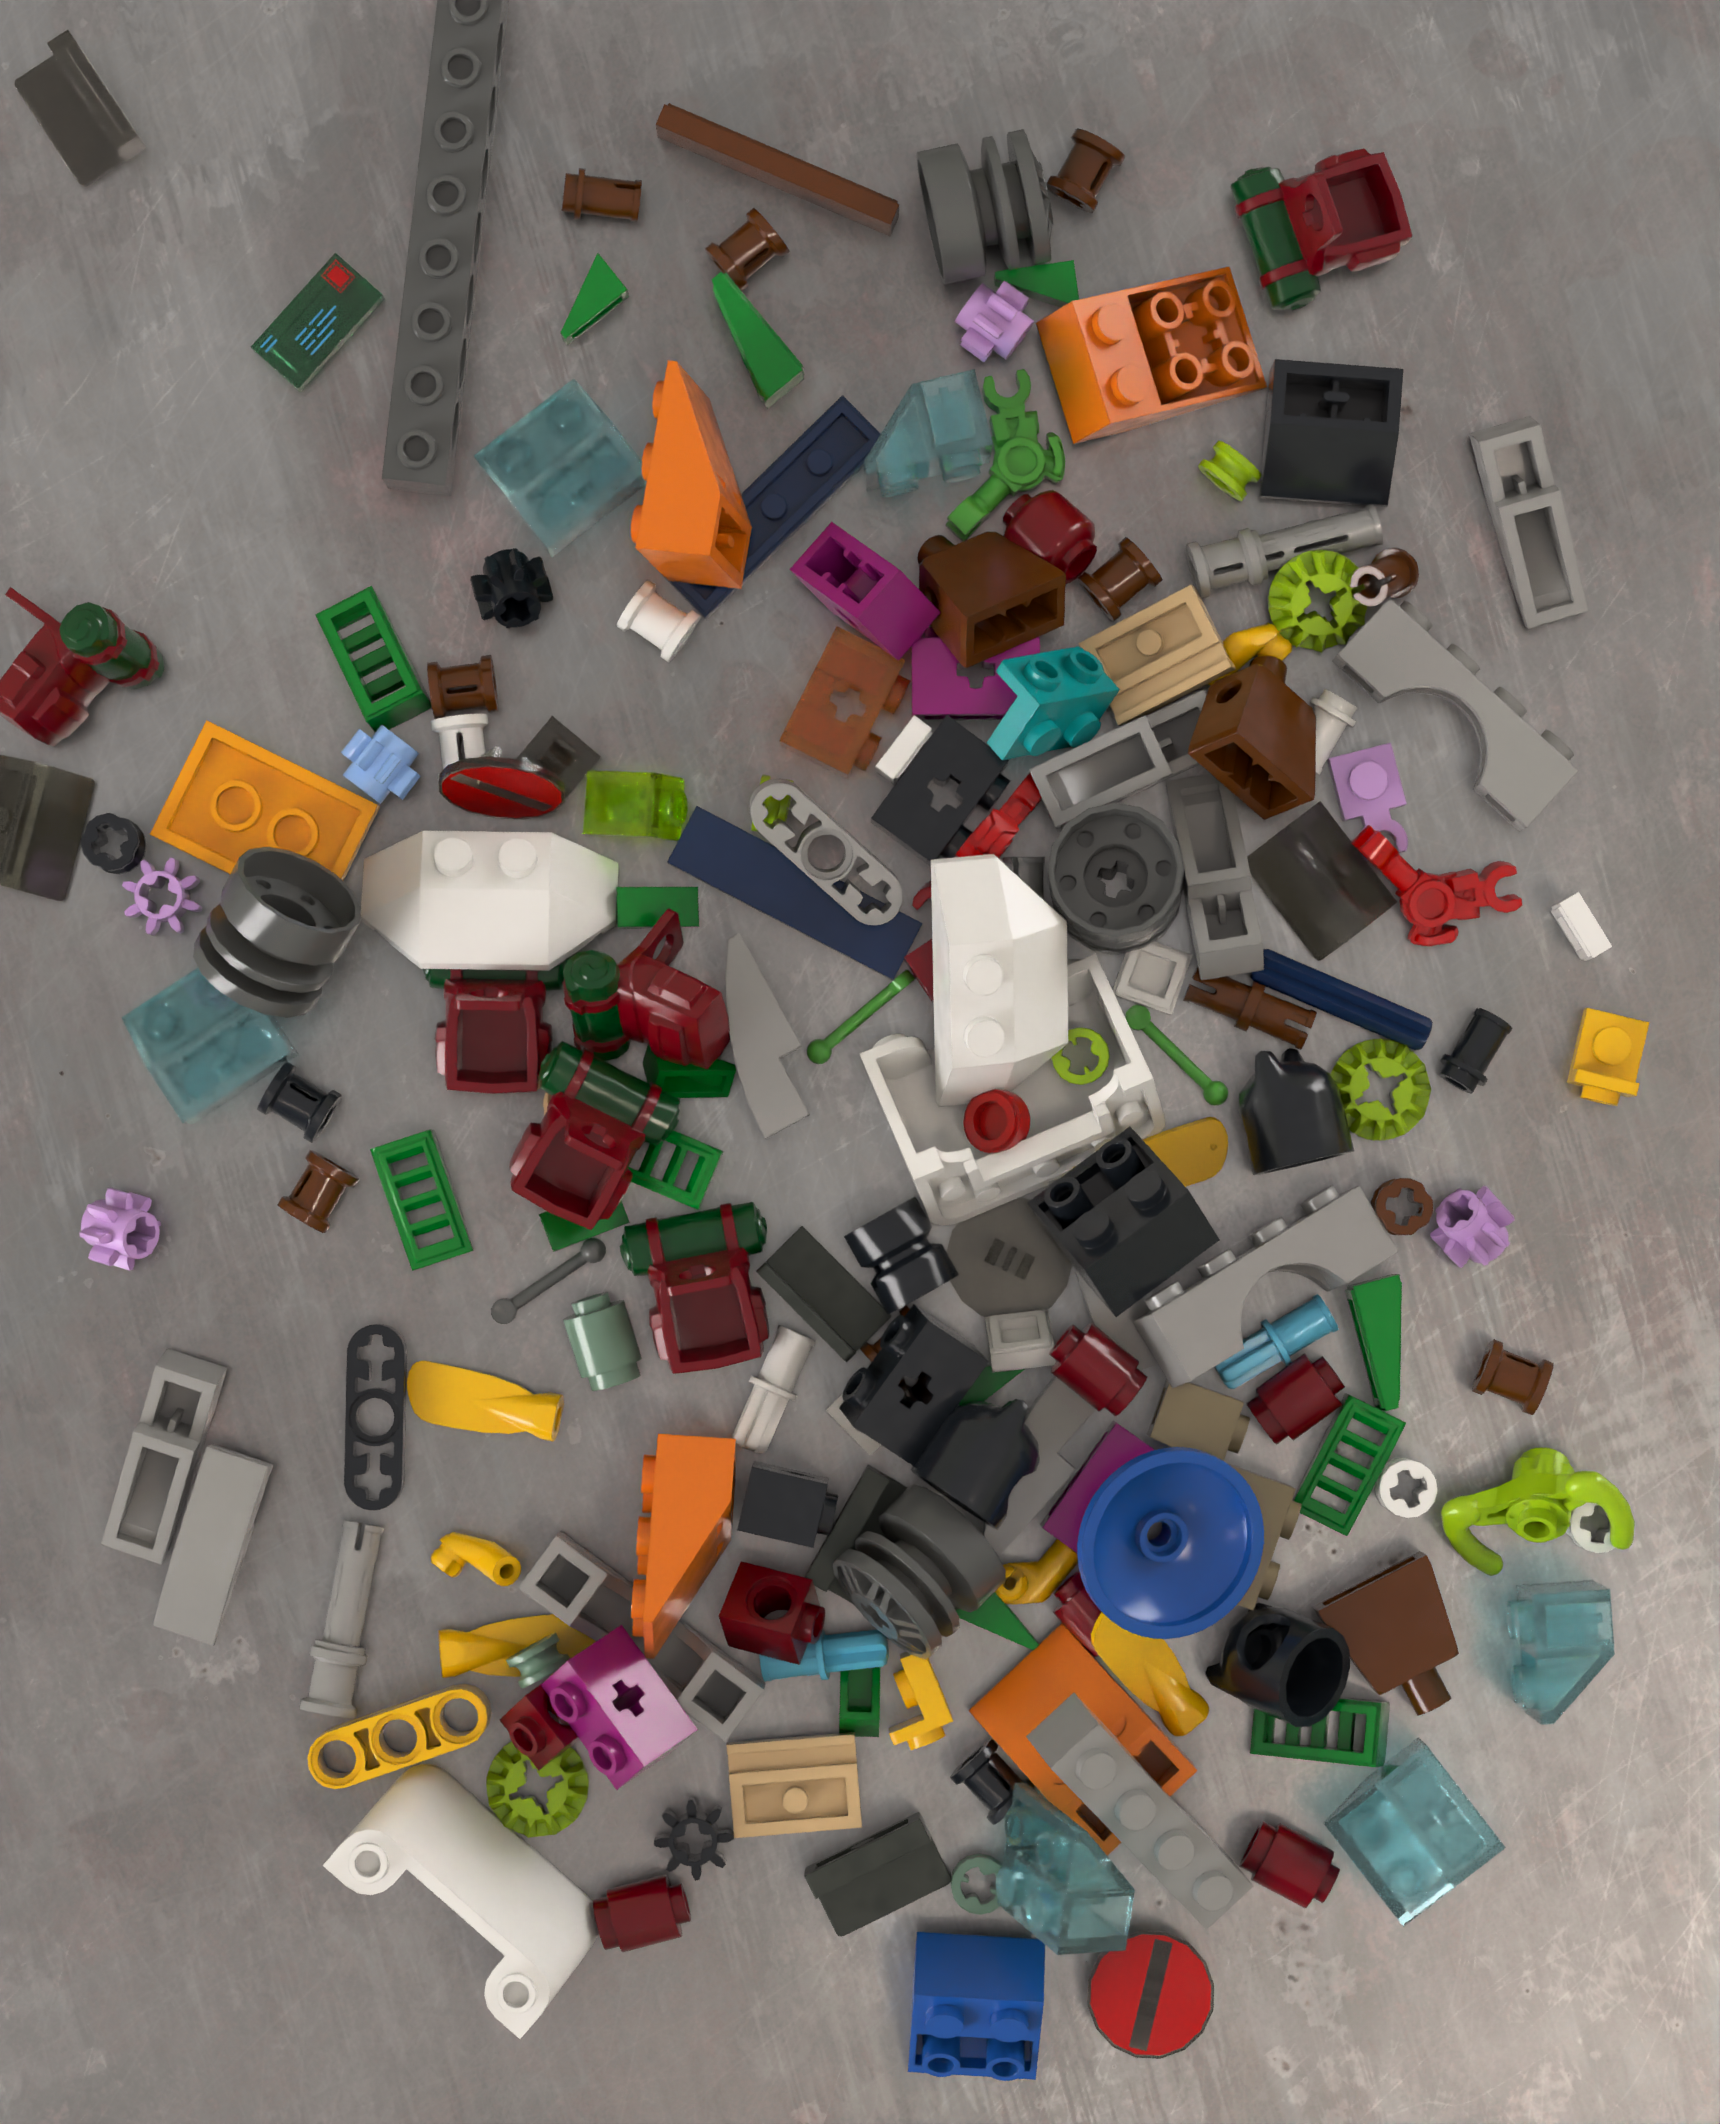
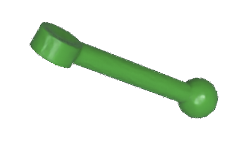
[806,969,916,1064]
[1125,1005,1228,1106]

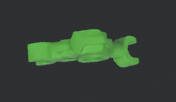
[946,369,1065,542]

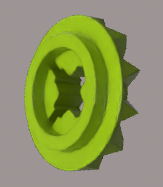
[1268,550,1367,653]
[1330,1038,1432,1141]
[486,1741,589,1838]

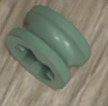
[506,1632,570,1689]
[950,1853,1009,1915]

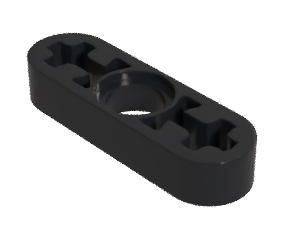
[344,1324,407,1510]

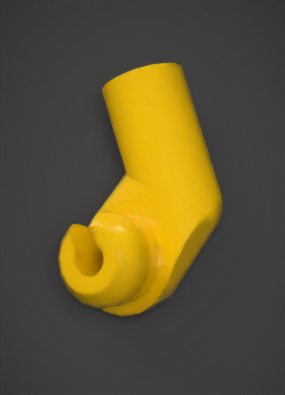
[1209,623,1292,686]
[431,1532,521,1586]
[995,1539,1078,1605]

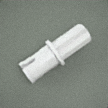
[732,1325,816,1454]

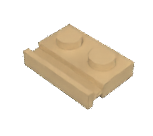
[1078,585,1236,726]
[726,1732,862,1838]

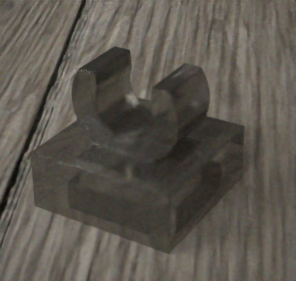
[511,716,602,807]

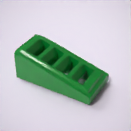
[712,272,804,409]
[315,586,432,732]
[370,1129,474,1271]
[628,1130,724,1210]
[1345,1274,1402,1411]
[1293,1393,1406,1536]
[1250,1697,1390,1767]

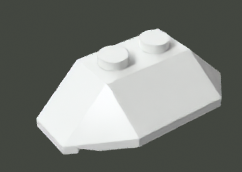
[361,831,619,971]
[931,854,1068,1107]

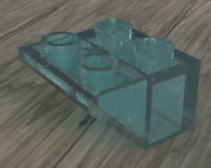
[864,369,993,498]
[474,379,647,557]
[122,968,299,1124]
[1507,1580,1615,1725]
[1323,1737,1506,1927]
[996,1783,1135,1955]

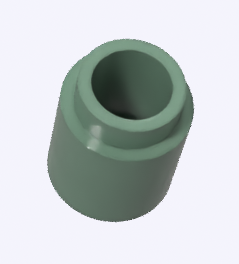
[563,1292,642,1391]

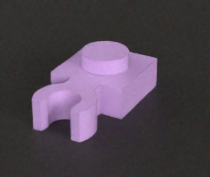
[1327,743,1408,862]

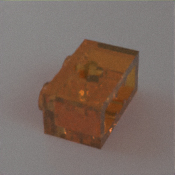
[779,626,911,780]

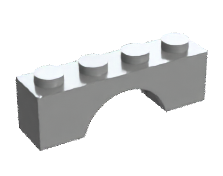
[1332,598,1579,832]
[1133,1185,1399,1388]
[518,1531,766,1742]
[1026,1693,1254,1930]

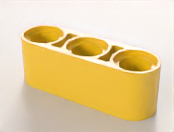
[307,1683,492,1789]

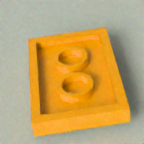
[150,720,380,881]

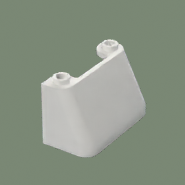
[860,953,1166,1226]
[323,1764,599,2039]

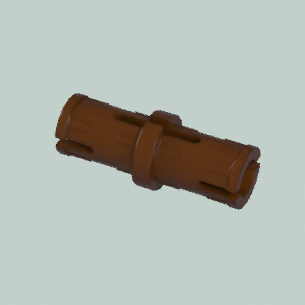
[1183,965,1317,1050]

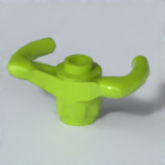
[1441,1447,1635,1576]

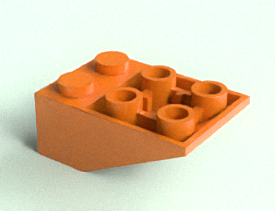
[1036,267,1267,444]
[631,360,752,589]
[631,1434,736,1659]
[968,1622,1197,1859]

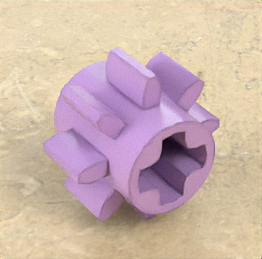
[955,281,1034,362]
[122,857,203,936]
[1430,1186,1515,1268]
[79,1188,161,1271]

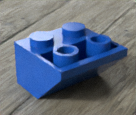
[908,1932,1045,2081]

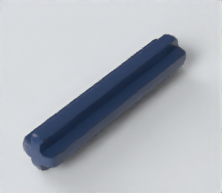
[1250,949,1433,1050]

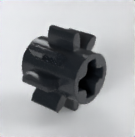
[470,548,553,628]
[654,1797,734,1881]

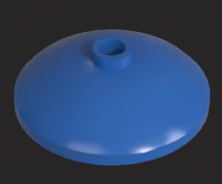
[1077,1447,1264,1639]

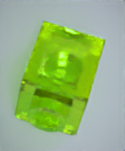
[583,770,688,841]

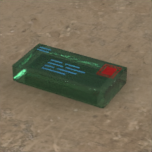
[251,253,385,392]

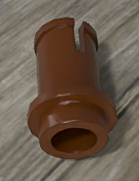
[562,168,642,222]
[1350,547,1419,606]

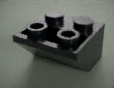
[1260,359,1403,507]
[1027,1126,1220,1317]

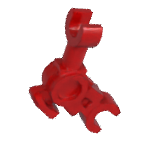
[912,773,1042,910]
[1351,825,1523,946]

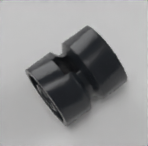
[844,1197,959,1314]

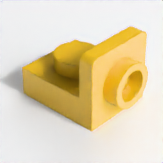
[1567,1008,1650,1106]
[888,1652,953,1750]

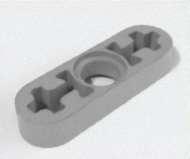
[749,779,903,925]

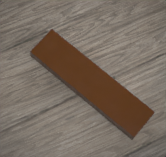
[656,103,899,236]

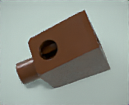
[917,531,1066,668]
[1188,656,1316,820]
[1312,1551,1459,1716]

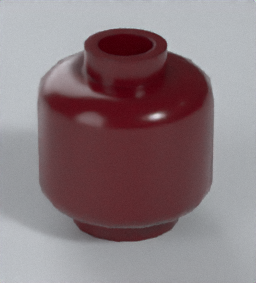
[1002,490,1097,584]

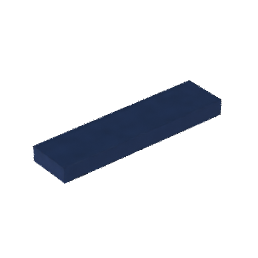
[662,395,887,620]
[667,806,923,980]

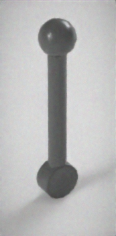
[491,1238,606,1324]

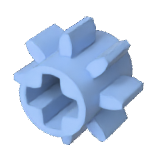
[341,725,421,804]

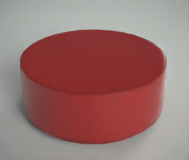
[963,1089,1030,1153]

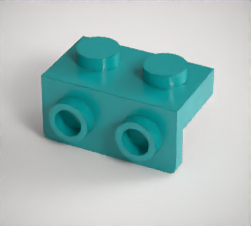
[987,646,1120,760]

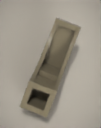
[1147,1378,1301,1610]

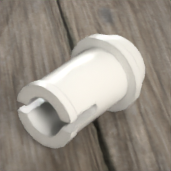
[1310,689,1357,775]

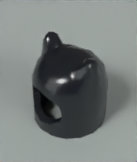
[1238,1048,1354,1175]
[911,1399,1040,1530]
[1205,1603,1350,1727]

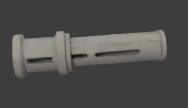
[1186,505,1383,599]
[299,1520,384,1719]

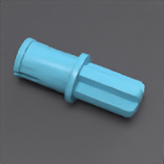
[1215,1294,1339,1389]
[759,1629,889,1682]

